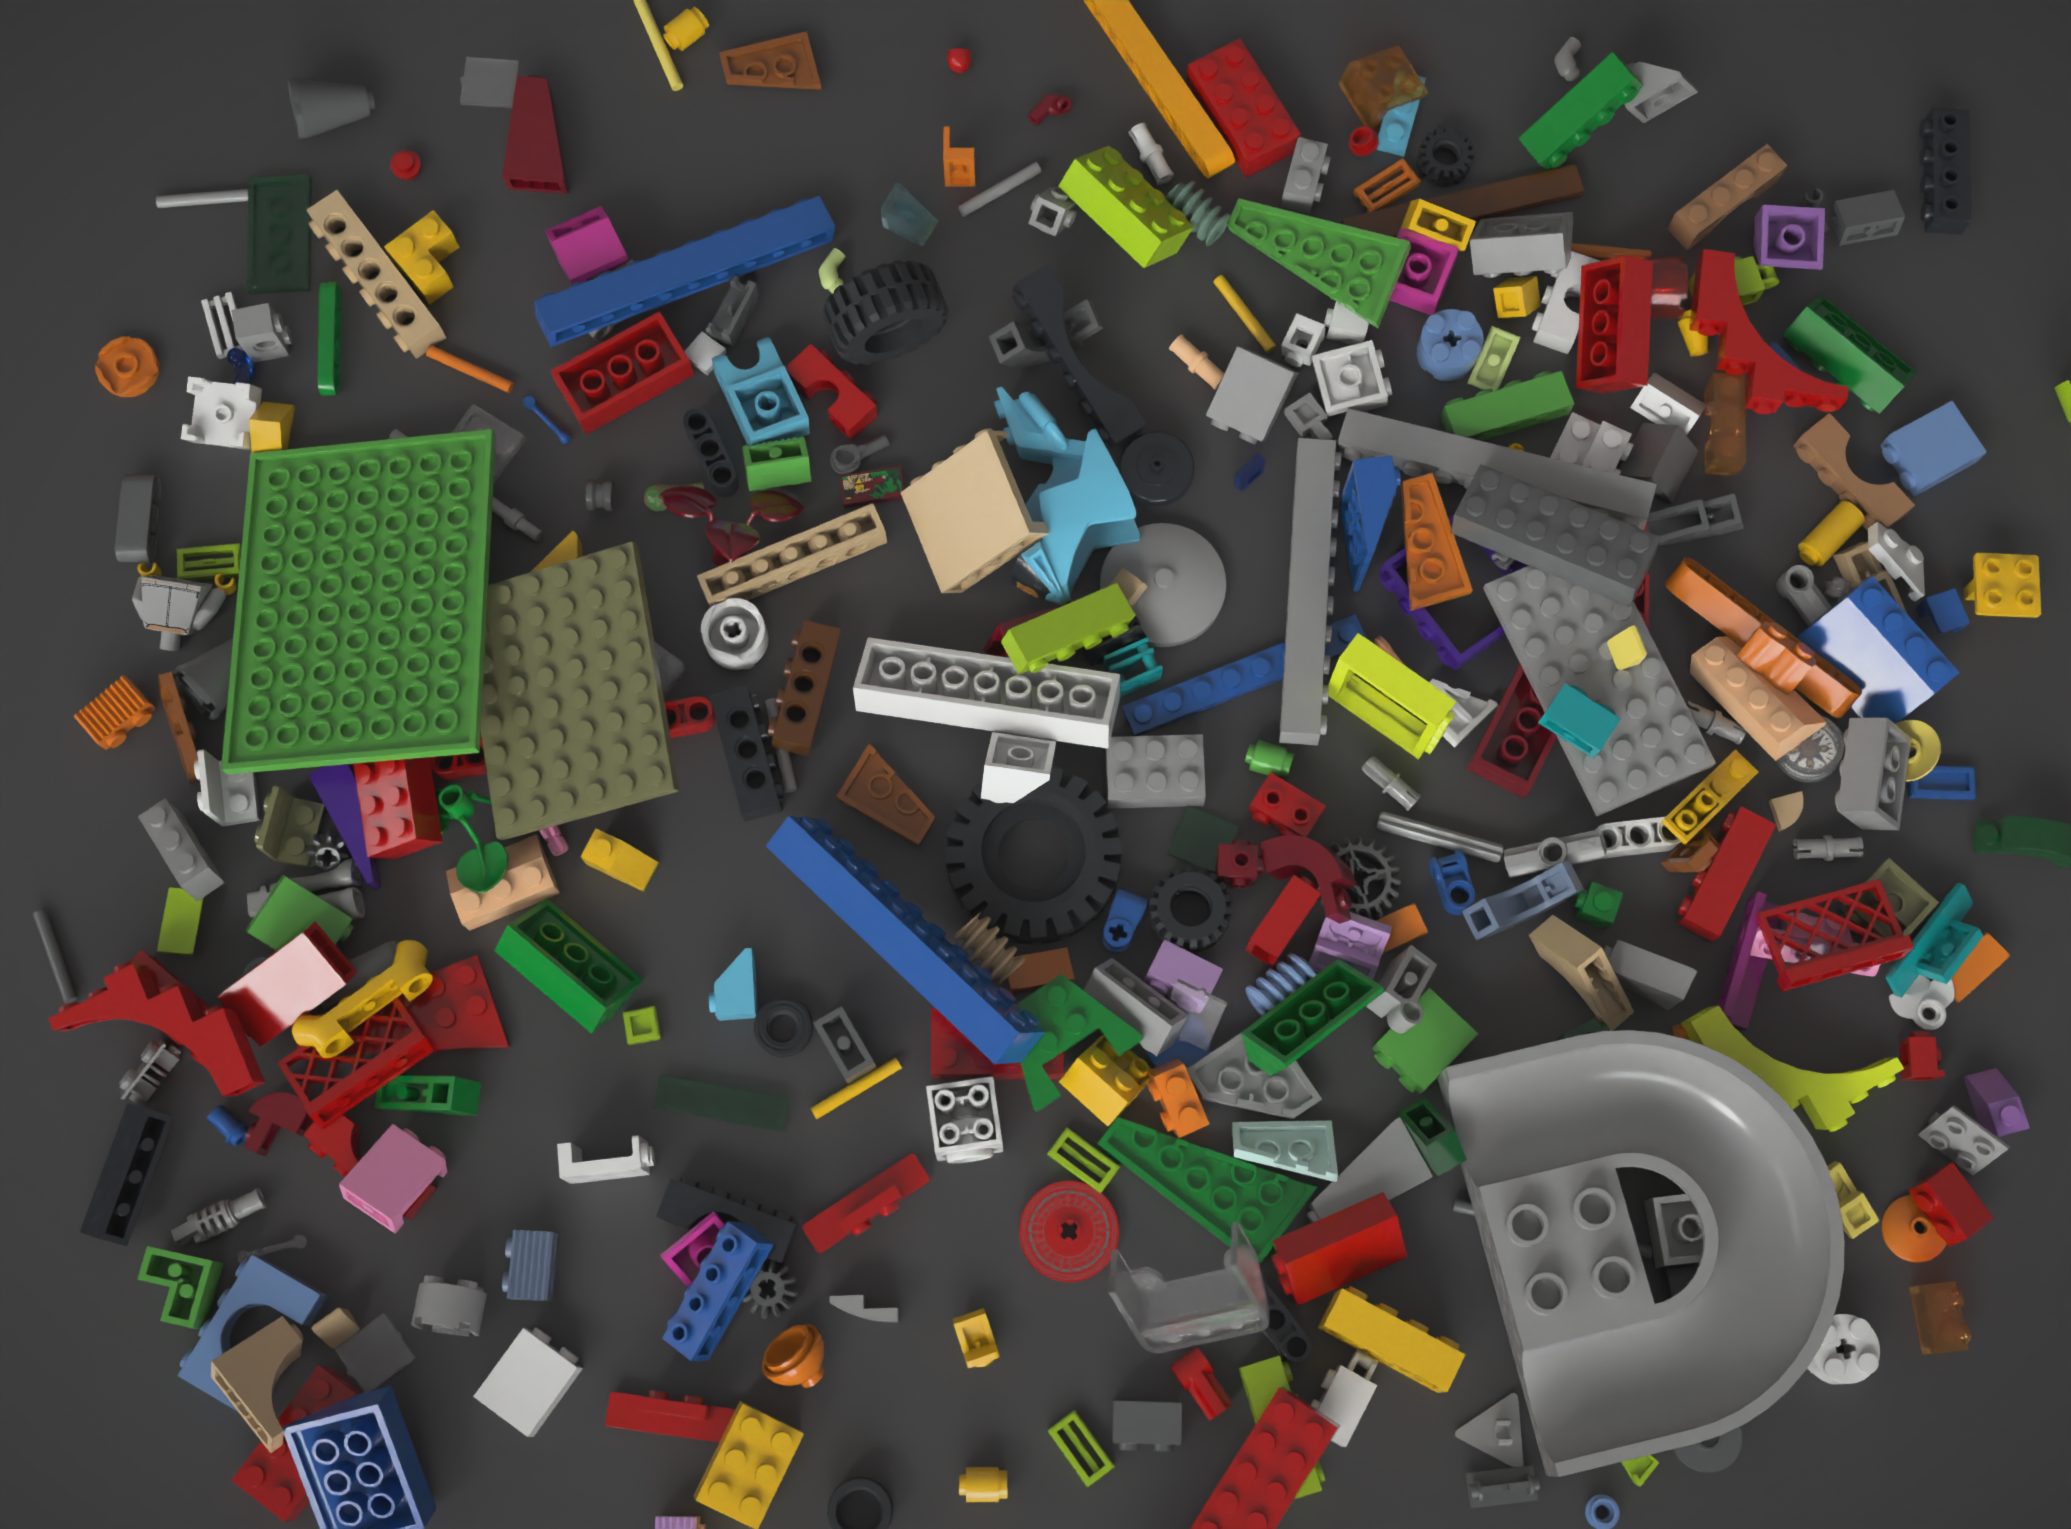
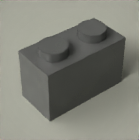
[813,1006,877,1085]
[1112,1401,1182,1452]

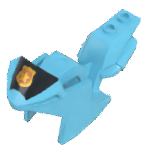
[994,387,1141,605]

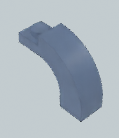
[1462,860,1584,941]

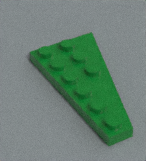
[1097,1117,1317,1268]

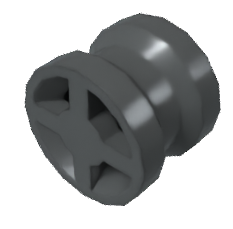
[586,479,616,511]

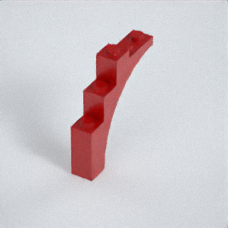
[1689,249,1849,414]
[48,961,265,1096]

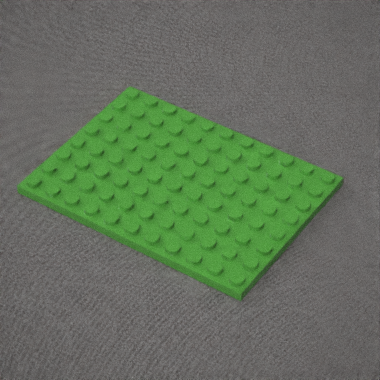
[221,429,496,775]

